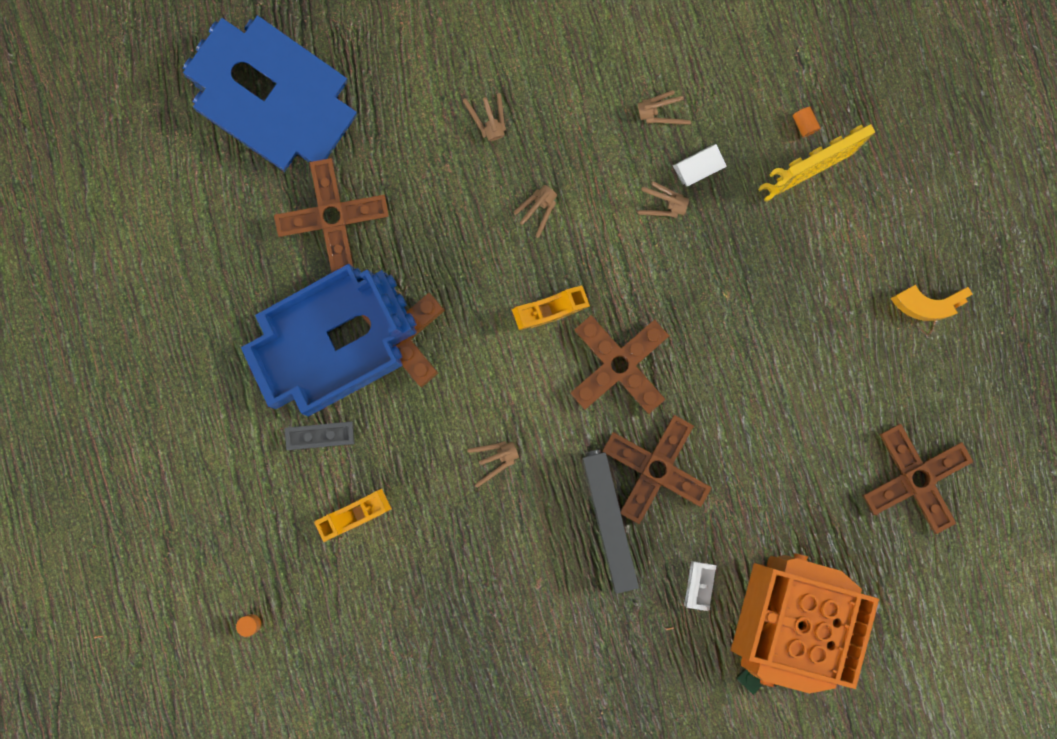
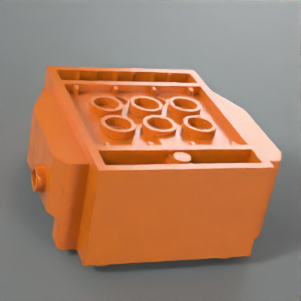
[730,553,879,694]

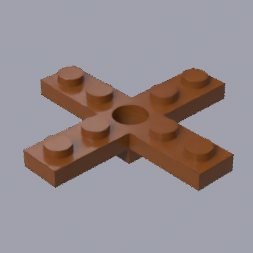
[274,158,389,272]
[361,292,445,388]
[570,315,669,414]
[602,415,712,524]
[862,424,973,534]

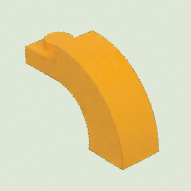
[891,285,973,321]
[512,286,590,330]
[314,489,391,542]

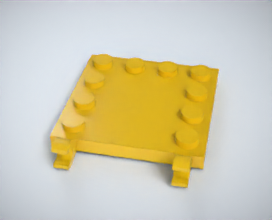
[758,124,875,201]

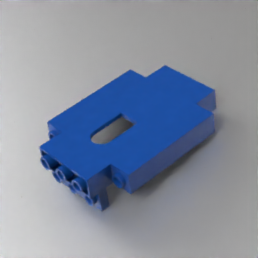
[183,15,357,172]
[241,264,417,416]

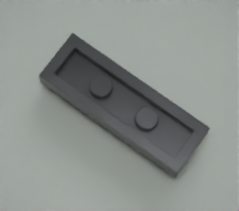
[285,422,355,450]

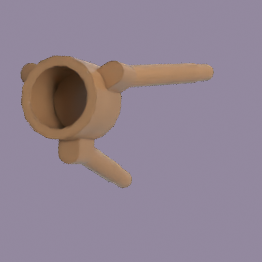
[638,90,691,125]
[463,93,506,141]
[638,182,689,218]
[513,185,557,238]
[467,441,519,487]

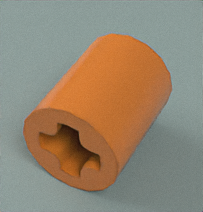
[792,107,821,138]
[236,614,261,637]

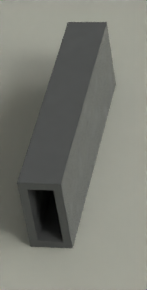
[582,449,639,594]

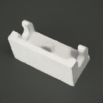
[673,144,727,187]
[684,561,717,611]

